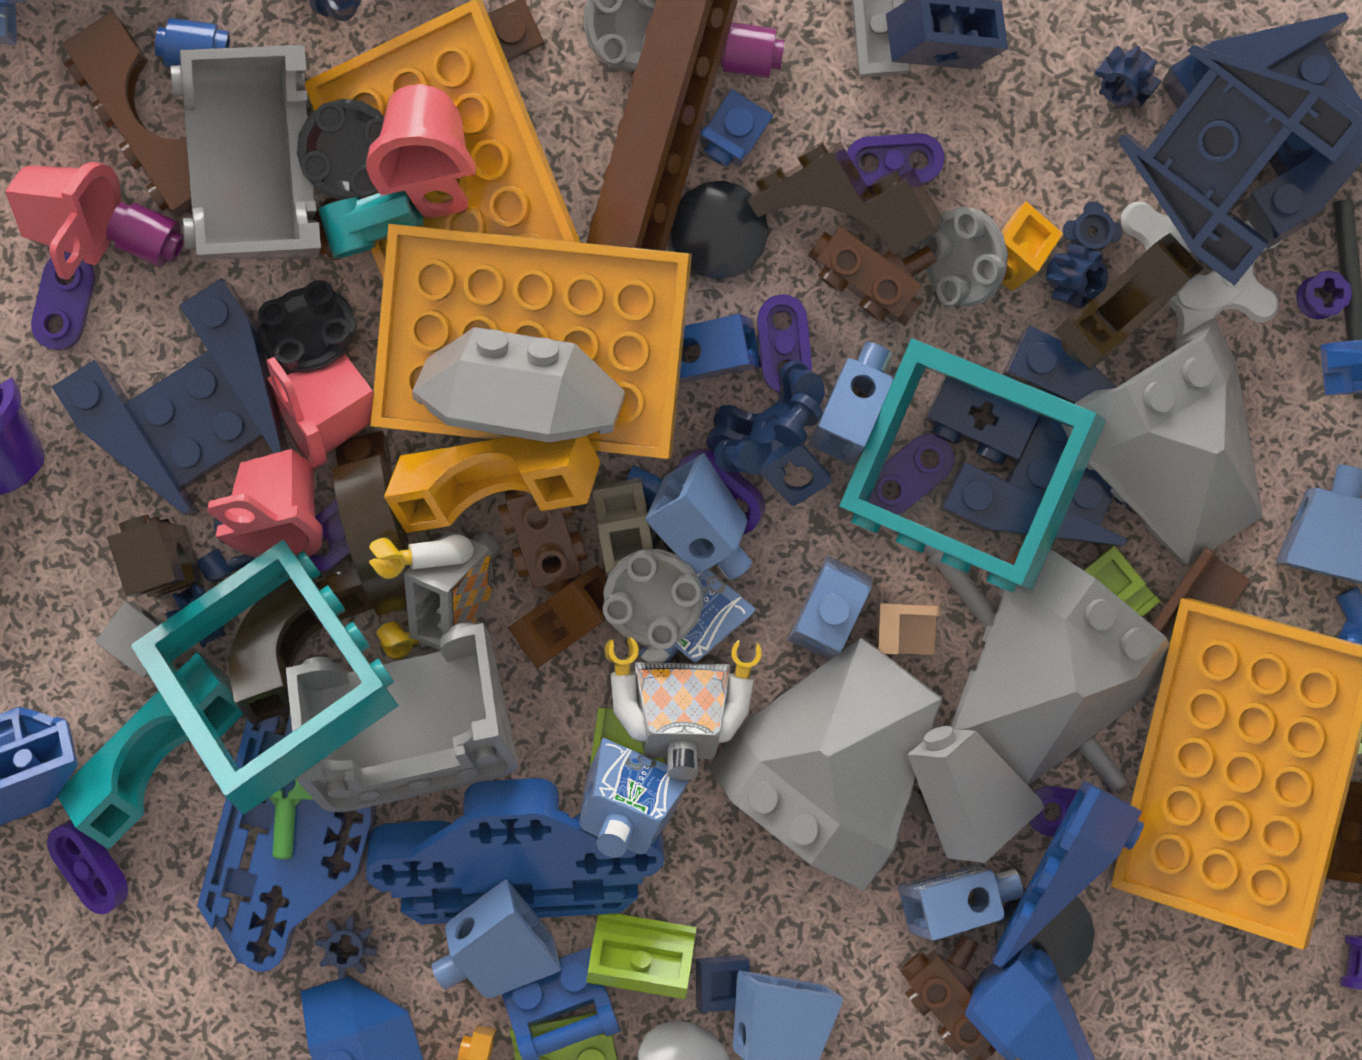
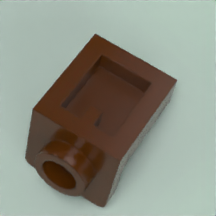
[488,0,545,62]

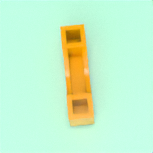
[384,435,600,533]

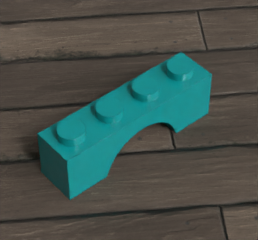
[57,652,243,849]

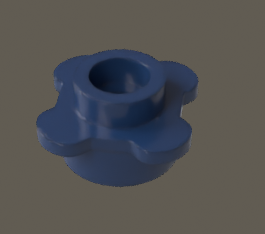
[1062,201,1123,253]

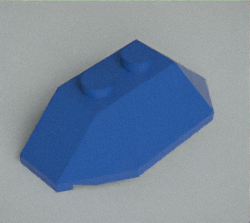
[0,707,78,825]
[300,976,424,1060]

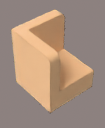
[875,603,940,655]

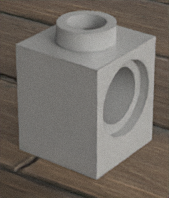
[95,601,177,678]

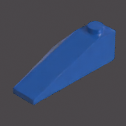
[990,779,1144,968]
[965,942,1095,1060]

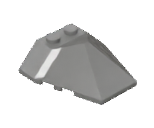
[1062,319,1263,566]
[951,549,1170,785]
[708,638,943,891]

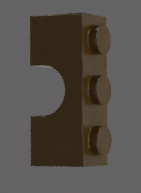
[107,515,204,597]

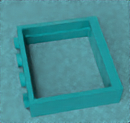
[839,338,1106,593]
[131,539,399,815]

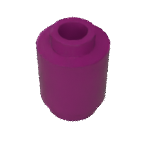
[719,22,785,78]
[106,202,184,268]

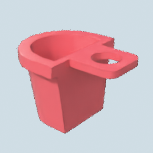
[366,84,476,218]
[5,161,121,280]
[266,354,374,469]
[207,449,323,558]

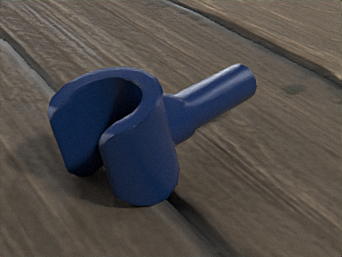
[197,548,256,582]

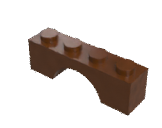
[62,11,192,217]

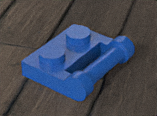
[502,947,621,1060]

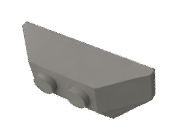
[412,327,625,442]

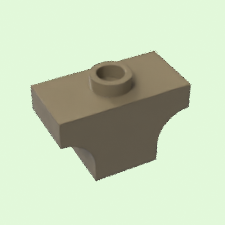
[592,477,654,575]

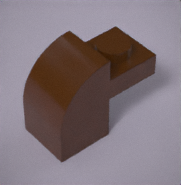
[508,565,607,669]

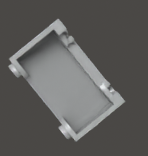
[171,45,321,259]
[286,623,518,812]

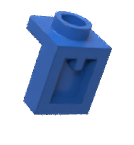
[699,89,773,168]

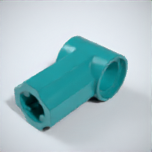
[318,191,424,259]

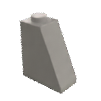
[907,726,1044,863]

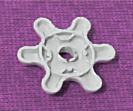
[1121,202,1282,340]

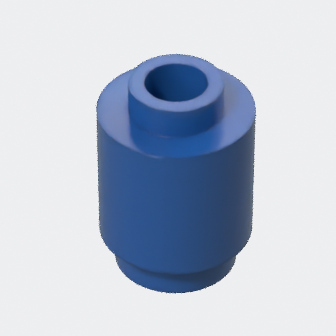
[155,18,230,68]

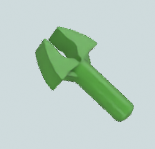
[269,778,313,860]

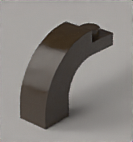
[1054,233,1204,370]
[332,431,410,616]
[229,568,373,724]

